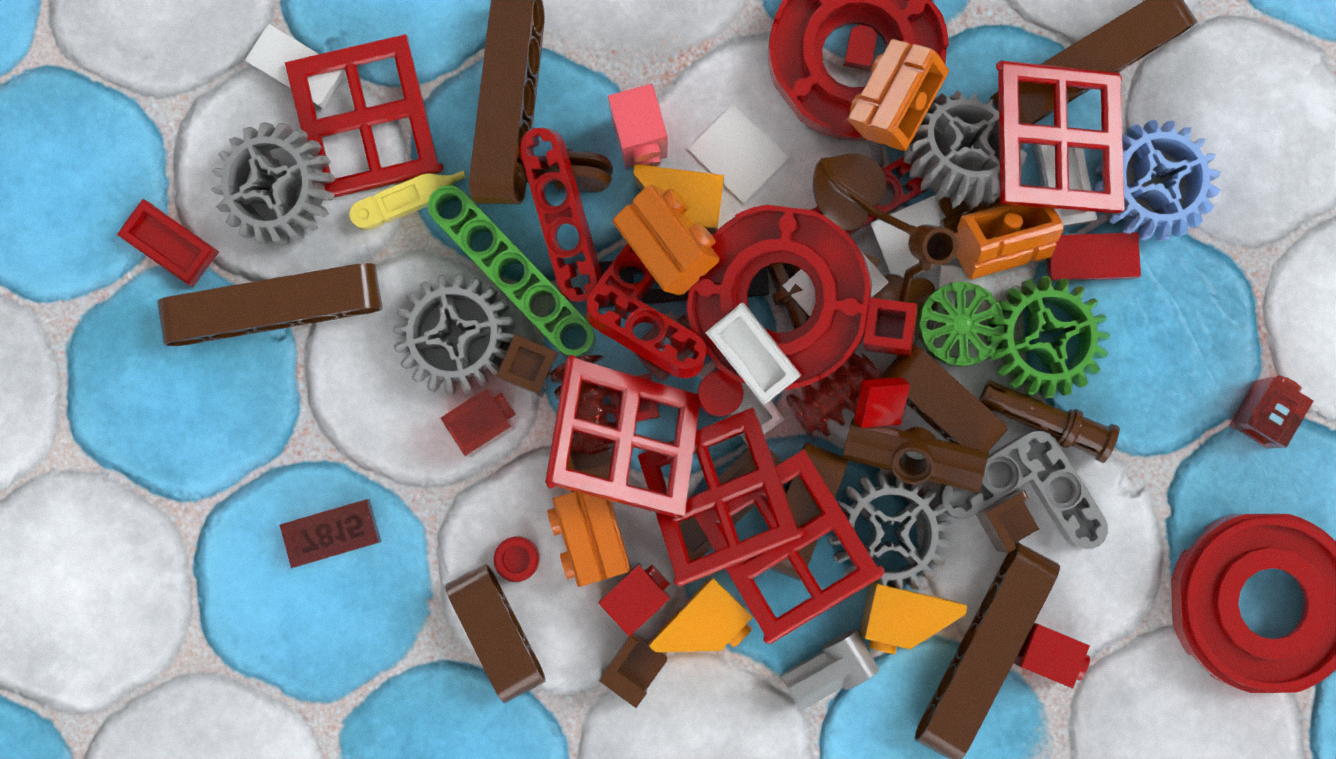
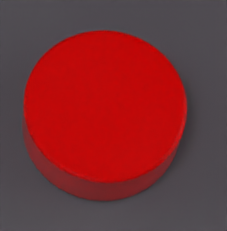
[697,370,744,417]
[493,536,540,582]

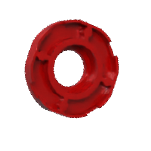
[768,0,949,141]
[686,204,872,390]
[1171,513,1336,693]

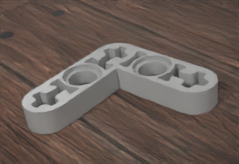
[938,431,1108,549]

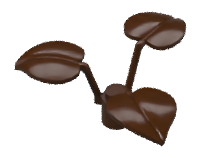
[812,153,1004,356]

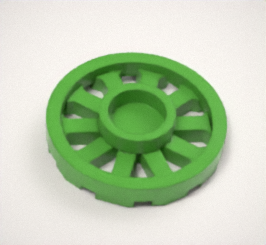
[918,281,1005,367]

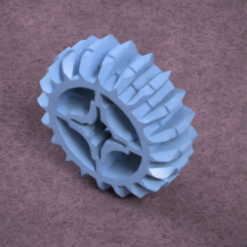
[1094,120,1221,242]

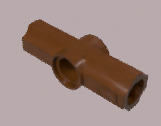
[843,418,989,493]

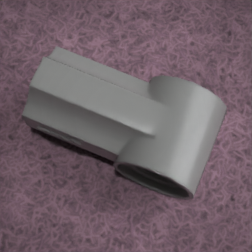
[780,629,879,711]

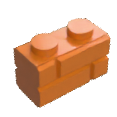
[848,39,950,152]
[613,184,720,295]
[955,204,1064,280]
[547,492,632,587]

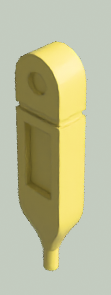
[349,171,466,231]

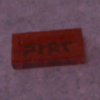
[279,499,382,568]

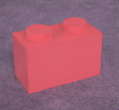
[608,83,668,169]

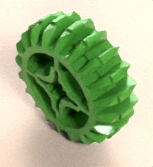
[984,276,1111,398]

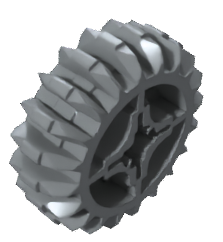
[903,90,1027,210]
[211,122,336,245]
[393,274,515,396]
[828,472,952,590]

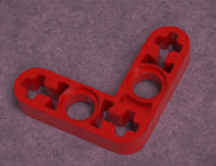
[586,243,706,378]

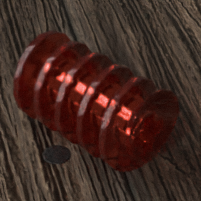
[786,352,884,442]
[550,355,617,455]

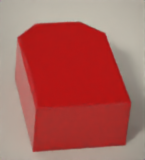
[843,24,877,71]

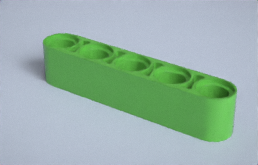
[428,185,596,359]

